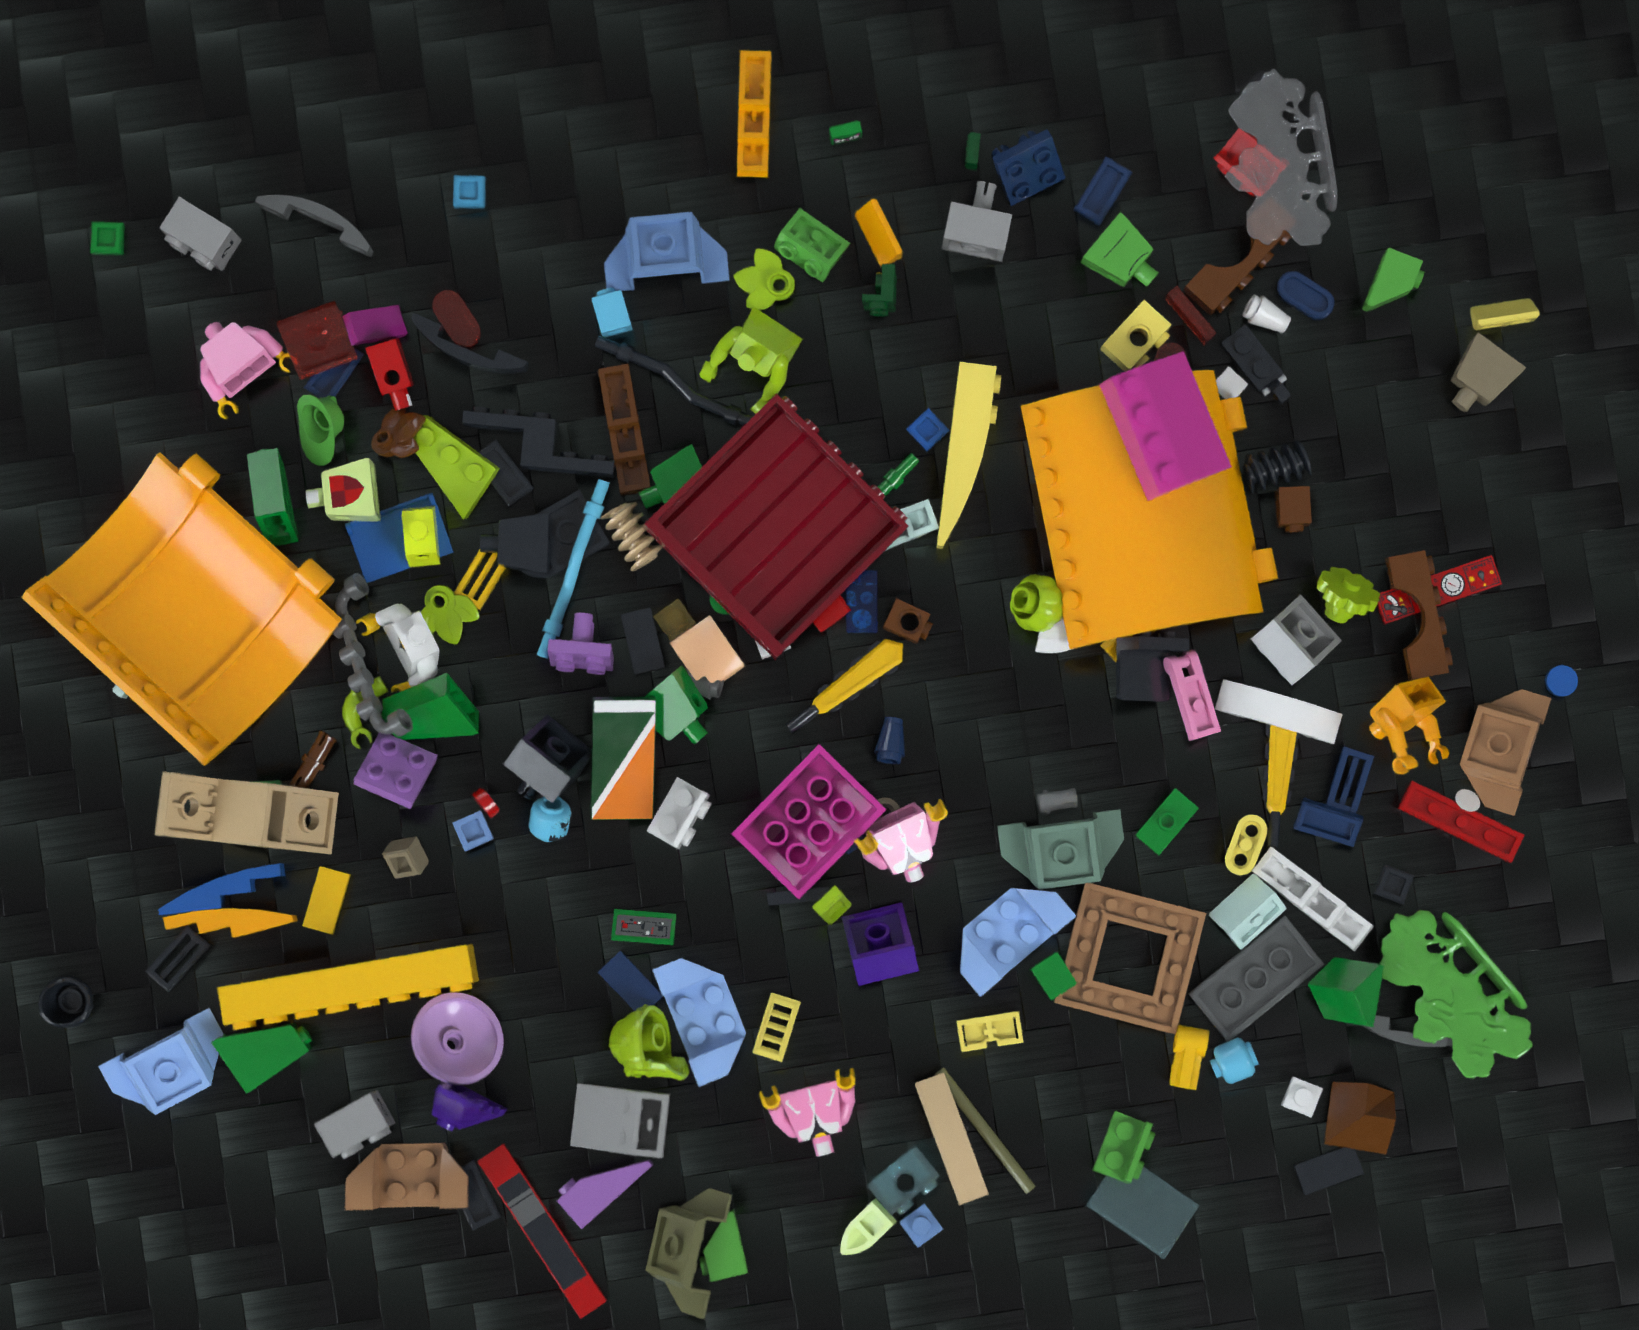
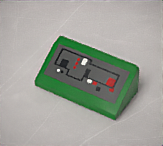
[611,909,676,945]

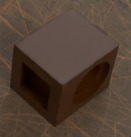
[1275,486,1312,533]
[883,599,933,644]

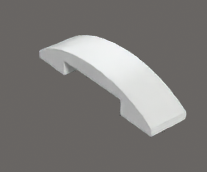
[1215,679,1343,744]

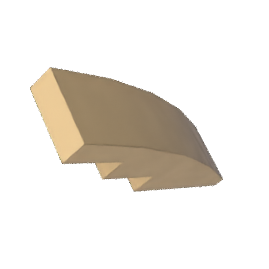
[914,1073,989,1205]

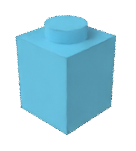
[591,288,633,338]

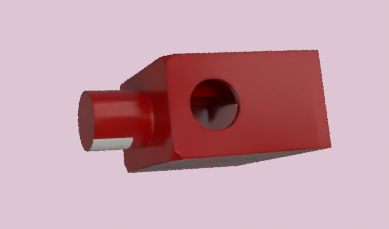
[366,338,414,411]

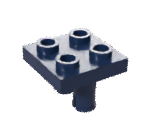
[991,129,1065,206]

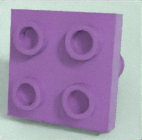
[548,613,614,675]
[354,733,437,809]

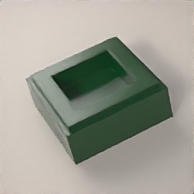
[965,132,981,170]

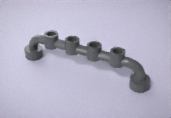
[333,573,413,737]

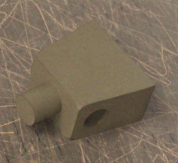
[1451,333,1526,412]

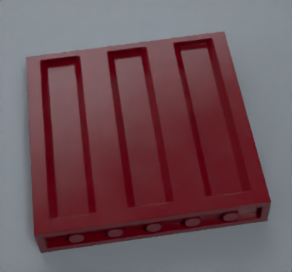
[643,394,909,660]

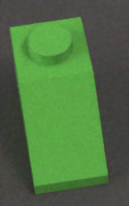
[1362,248,1425,312]
[699,1209,748,1282]

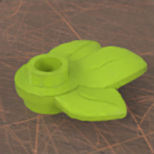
[734,249,795,311]
[420,585,480,645]

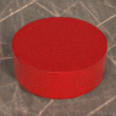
[472,788,500,819]

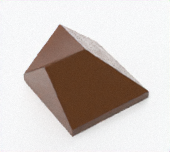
[1324,1082,1396,1155]

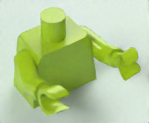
[700,307,802,414]

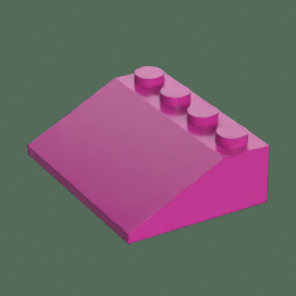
[1100,351,1232,501]
[732,745,886,899]

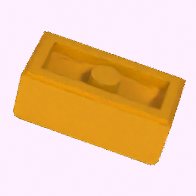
[855,198,903,267]

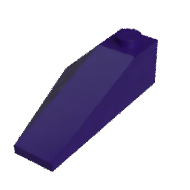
[432,1082,507,1131]

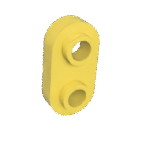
[1225,815,1267,875]

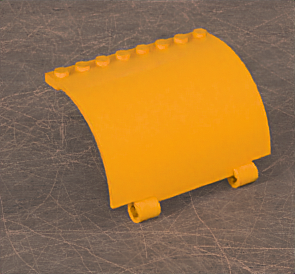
[1021,370,1278,649]
[22,452,342,766]

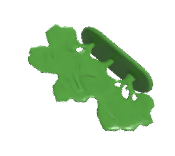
[1380,910,1532,1078]

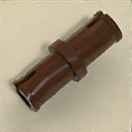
[289,730,337,789]

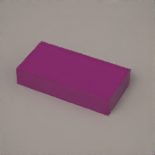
[342,305,408,346]

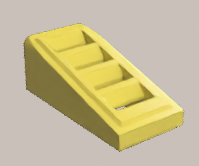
[752,992,801,1062]

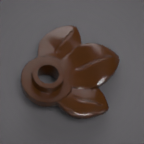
[371,408,426,458]

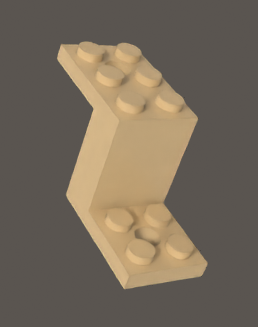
[155,772,339,854]

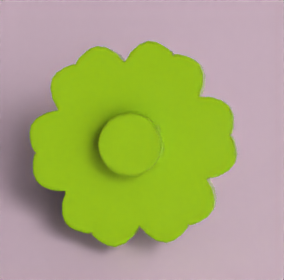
[1316,567,1380,623]

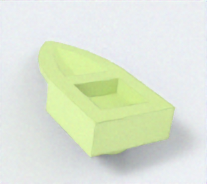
[840,1198,897,1255]

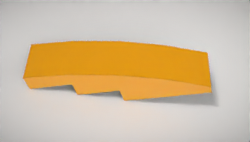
[737,51,771,177]
[163,908,298,938]

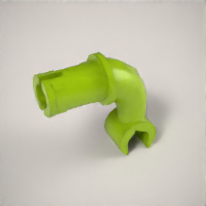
[342,676,388,749]

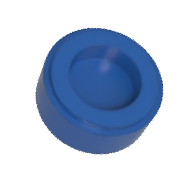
[1545,665,1578,697]

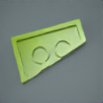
[413,415,500,519]

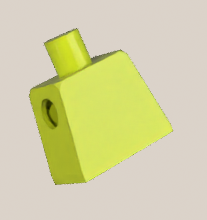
[402,506,440,567]

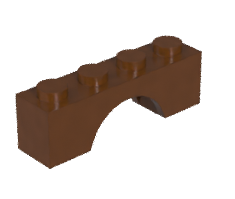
[1183,197,1297,316]
[1385,550,1453,680]

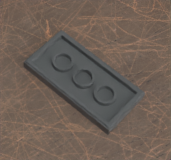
[1188,916,1324,1042]

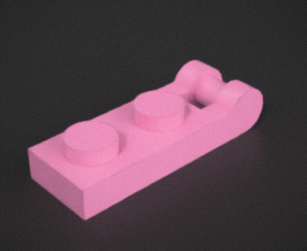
[1163,650,1221,741]

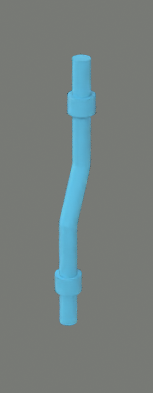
[537,479,610,659]

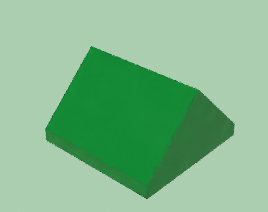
[1308,957,1384,1027]

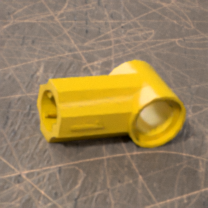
[1169,1024,1209,1090]

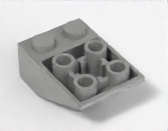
[570,1083,671,1158]

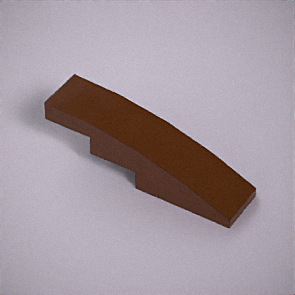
[598,364,651,496]

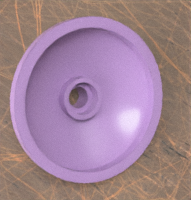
[411,993,503,1085]

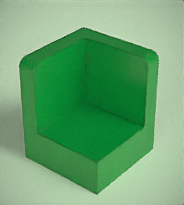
[1029,952,1077,1001]

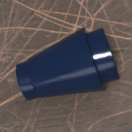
[874,717,905,764]

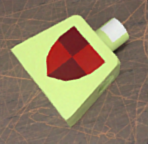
[306,458,381,522]

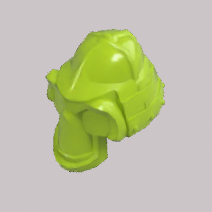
[608,1004,689,1080]

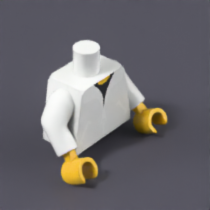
[356,604,440,693]

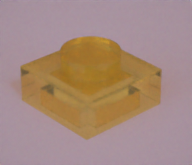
[653,599,697,641]

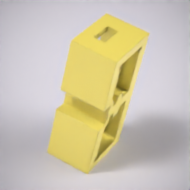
[956,1011,1023,1052]

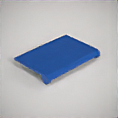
[345,493,454,583]

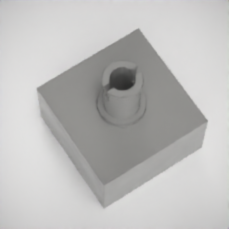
[942,181,1012,262]

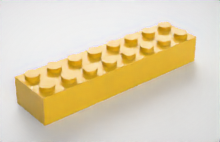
[218,944,479,1030]

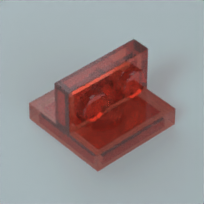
[277,301,358,380]

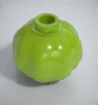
[1010,574,1063,632]

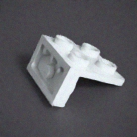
[647,777,712,849]

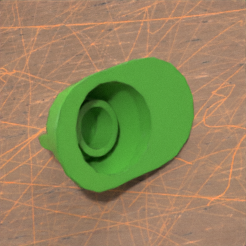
[297,394,344,466]

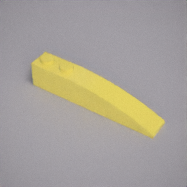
[936,362,1001,549]

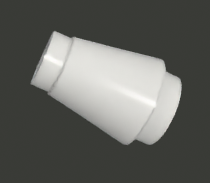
[1243,294,1291,333]

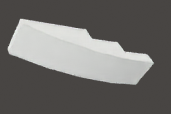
[1252,847,1373,952]

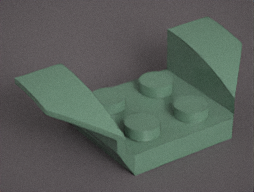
[997,809,1124,890]

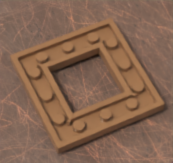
[1054,883,1206,1035]

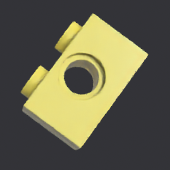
[1100,300,1172,372]

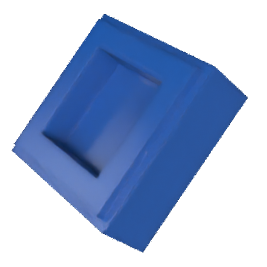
[906,408,950,452]

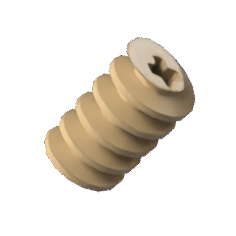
[600,502,662,571]

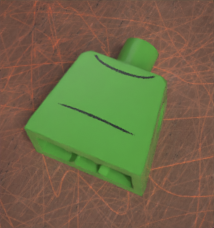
[1081,212,1158,287]

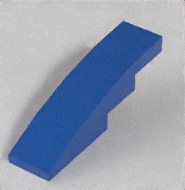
[158,863,285,915]

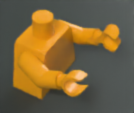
[1369,677,1449,774]

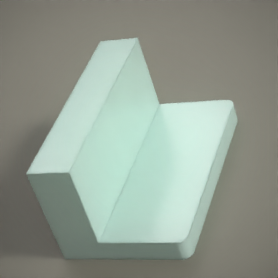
[1209,874,1287,950]

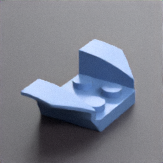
[604,212,729,291]

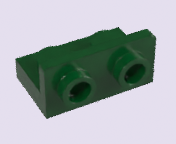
[862,264,897,316]

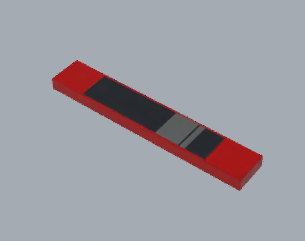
[477,1144,607,1319]

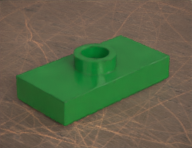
[1134,788,1199,856]

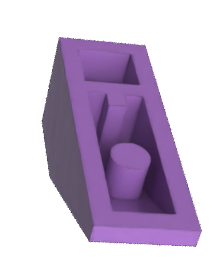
[557,1159,654,1229]

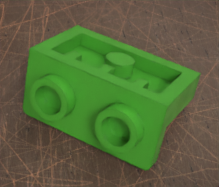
[774,208,850,282]
[1093,1111,1155,1184]

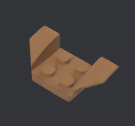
[1460,689,1552,816]
[345,1142,468,1210]

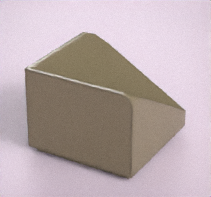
[382,836,429,879]

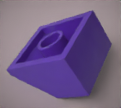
[842,902,919,986]

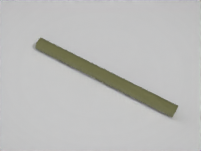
[934,1067,1036,1194]

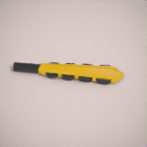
[786,639,903,734]
[1262,724,1300,847]

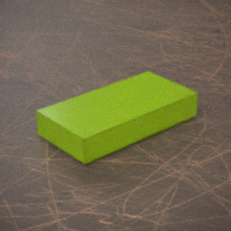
[812,886,852,925]

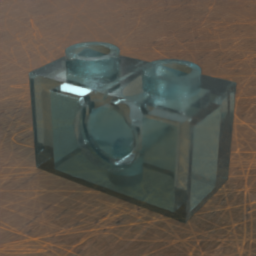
[867,1145,940,1215]

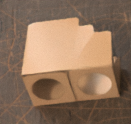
[670,616,745,683]

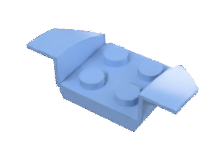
[961,888,1076,997]
[653,958,746,1087]
[98,1008,224,1115]

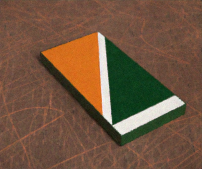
[590,697,656,820]

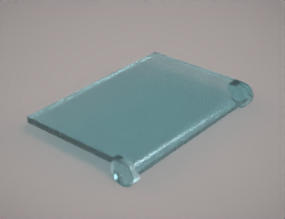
[1086,1167,1199,1259]

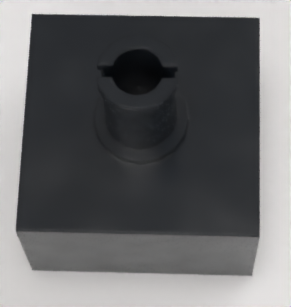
[504,714,592,803]

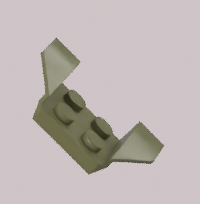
[646,1188,732,1319]

